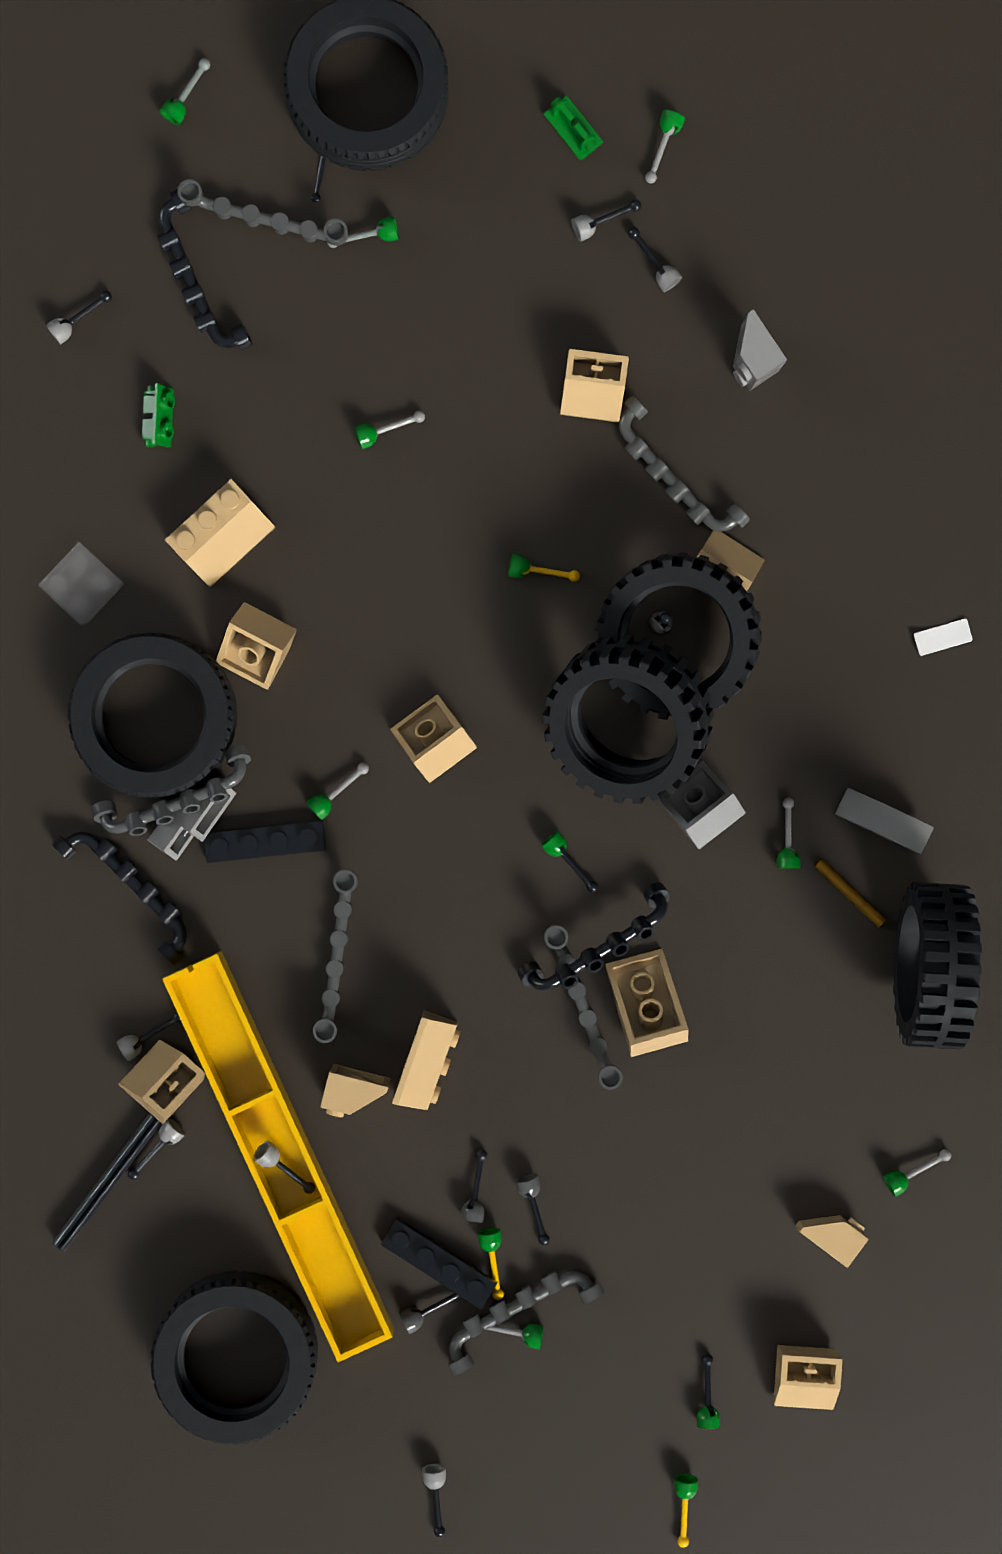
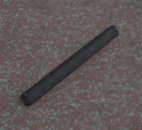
[53,1113,162,1251]

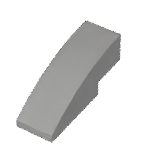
[147,788,236,861]
[835,788,934,854]

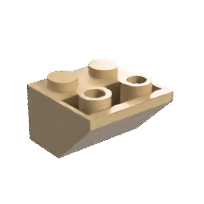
[560,349,629,423]
[118,1040,205,1124]
[773,1345,842,1410]

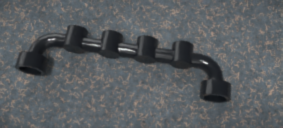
[157,189,253,350]
[52,832,187,966]
[518,882,670,991]

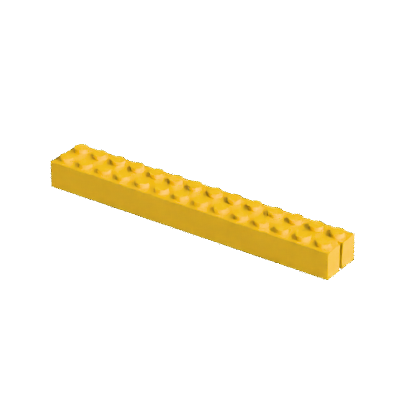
[162,951,394,1362]

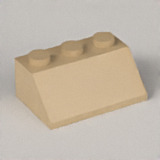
[165,479,275,587]
[392,1010,461,1110]

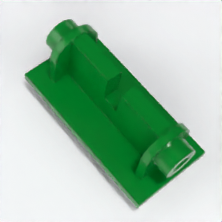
[543,95,603,161]
[142,384,175,448]

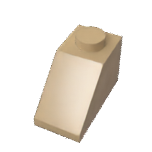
[795,1215,869,1268]

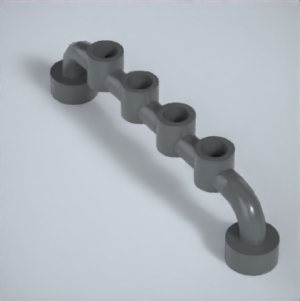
[178,179,348,246]
[619,395,750,532]
[92,744,251,836]
[313,869,358,1043]
[544,925,623,1090]
[448,1271,605,1376]

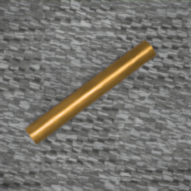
[814,858,886,928]

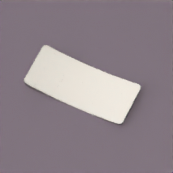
[914,619,973,656]

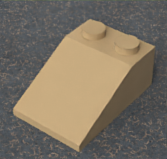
[605,949,689,1057]

